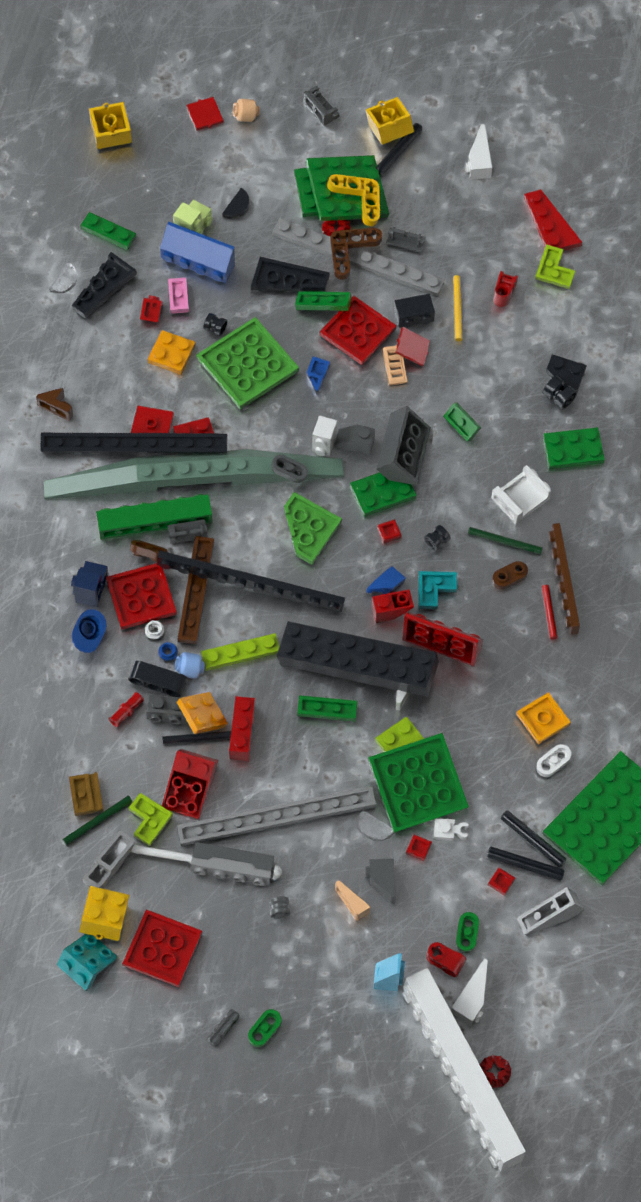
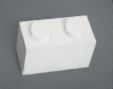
[312,416,337,457]

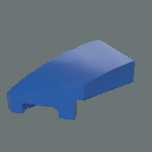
[307,356,330,392]
[366,566,406,595]

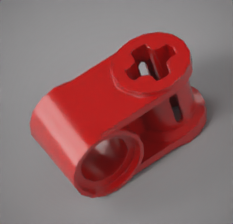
[493,271,518,307]
[426,942,467,977]

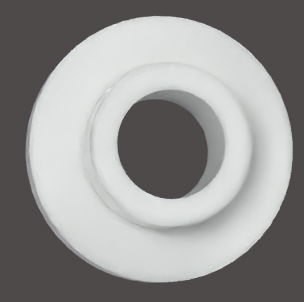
[145,621,164,640]

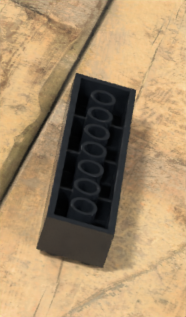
[277,621,439,697]

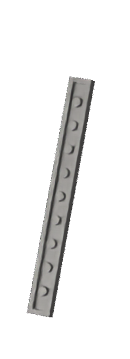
[272,218,445,297]
[177,786,376,846]

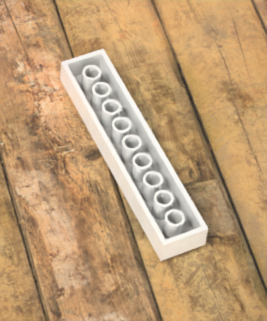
[403,968,526,1172]

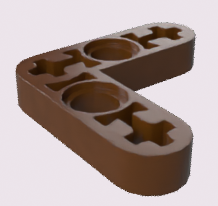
[330,228,382,280]

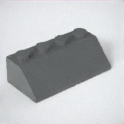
[377,406,431,485]

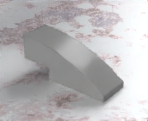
[83,830,136,889]

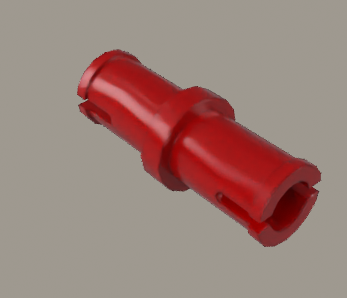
[108,692,144,727]

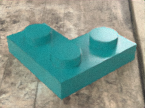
[418,571,457,609]

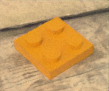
[147,330,196,375]
[177,692,228,734]
[516,692,571,745]

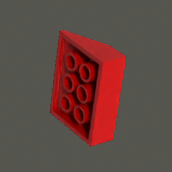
[402,613,483,667]

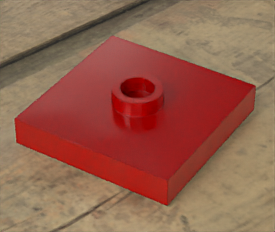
[131,405,174,433]

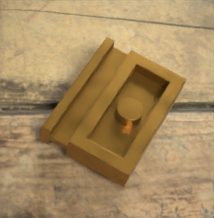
[69,772,103,816]

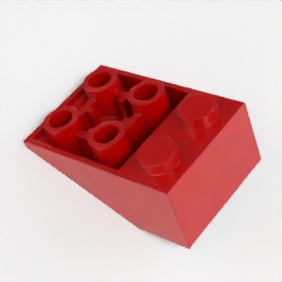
[162,749,219,819]

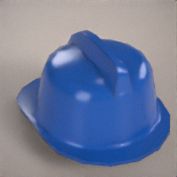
[71,609,107,653]

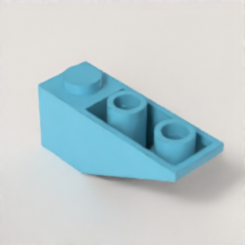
[373,953,405,992]

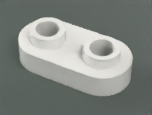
[536,744,571,777]

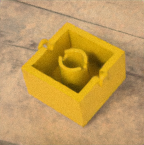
[365,97,414,145]
[89,102,132,149]
[79,886,129,941]

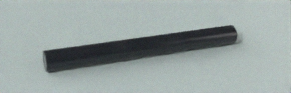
[162,731,231,744]

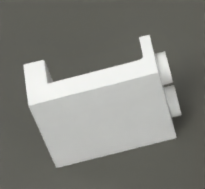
[491,465,551,524]

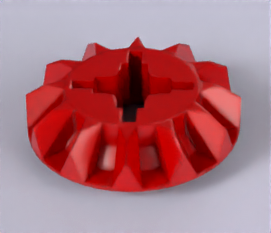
[322,220,351,240]
[480,1054,511,1088]

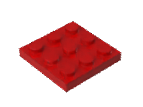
[319,296,397,365]
[106,563,177,630]
[122,909,202,988]

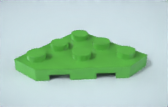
[284,492,342,565]

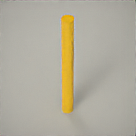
[453,275,463,342]

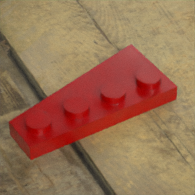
[524,189,582,251]

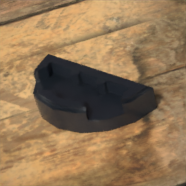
[222,188,249,218]

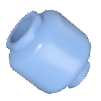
[175,652,205,679]

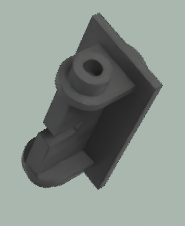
[386,227,426,252]
[167,519,208,544]

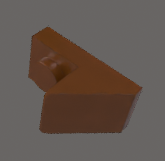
[36,388,73,422]

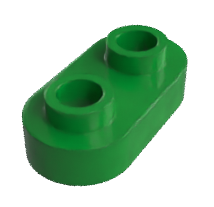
[456,912,479,953]
[248,1009,282,1048]

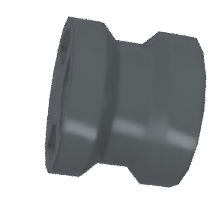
[269,896,290,918]

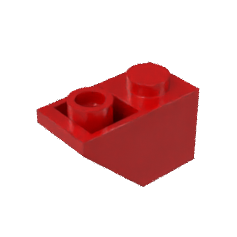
[371,589,414,623]

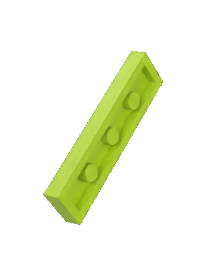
[201,633,279,671]

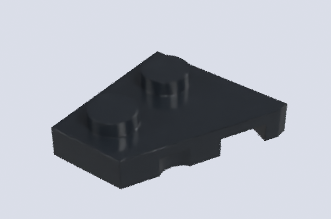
[546,354,587,391]

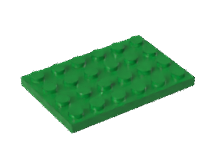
[542,751,641,886]

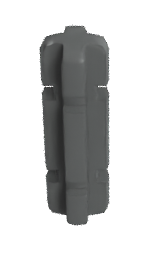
[208,1009,239,1046]

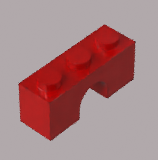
[229,696,255,761]

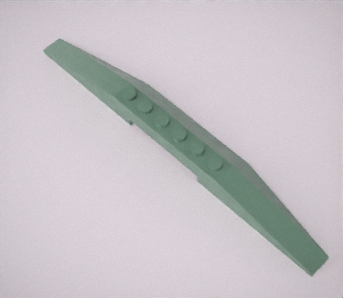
[44,449,344,499]

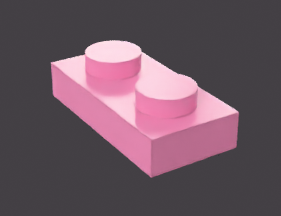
[168,278,189,314]

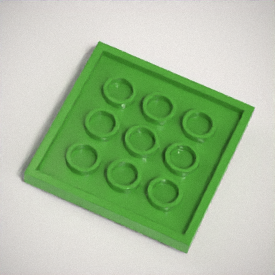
[196,317,299,409]

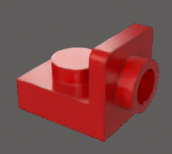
[140,295,163,323]

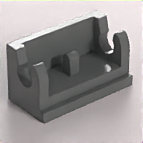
[304,86,340,126]

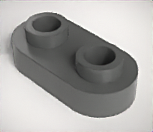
[271,455,308,483]

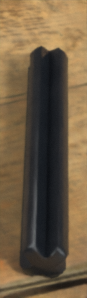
[376,123,422,175]
[501,810,566,867]
[487,846,565,881]

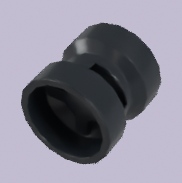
[203,313,228,336]
[424,525,451,551]

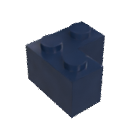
[71,561,109,608]

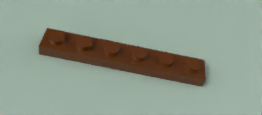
[548,523,580,634]
[177,536,214,644]

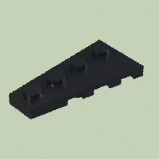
[72,252,137,319]
[251,257,330,291]

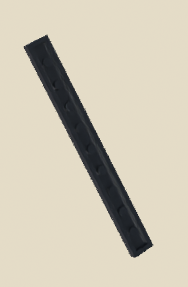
[40,432,228,453]
[157,550,345,612]

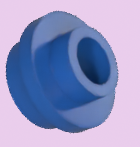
[158,642,178,661]

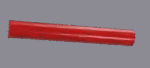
[542,585,558,640]

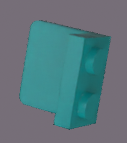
[56,934,117,991]

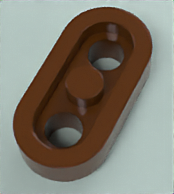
[130,540,168,562]
[492,561,528,590]

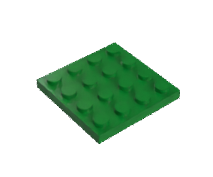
[305,155,390,221]
[367,733,469,833]

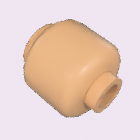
[233,99,260,122]

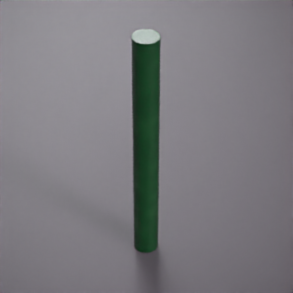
[468,527,543,555]
[62,795,133,846]

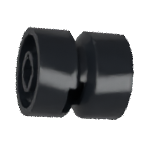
[542,375,578,410]

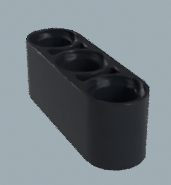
[128,661,187,697]

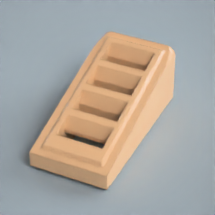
[383,345,407,386]
[335,880,371,921]

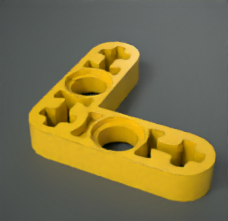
[327,174,380,226]

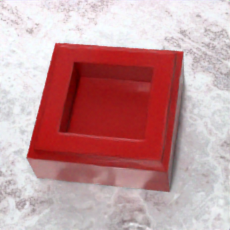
[377,519,402,544]
[406,835,432,861]
[488,868,516,896]

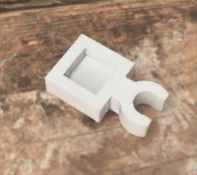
[434,818,469,841]

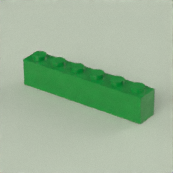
[96,494,213,540]

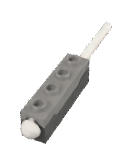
[130,842,282,886]

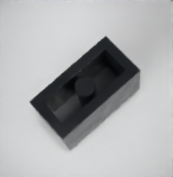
[394,293,435,328]

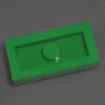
[443,402,481,442]

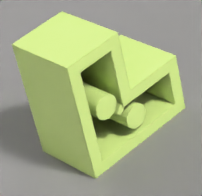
[173,199,213,234]

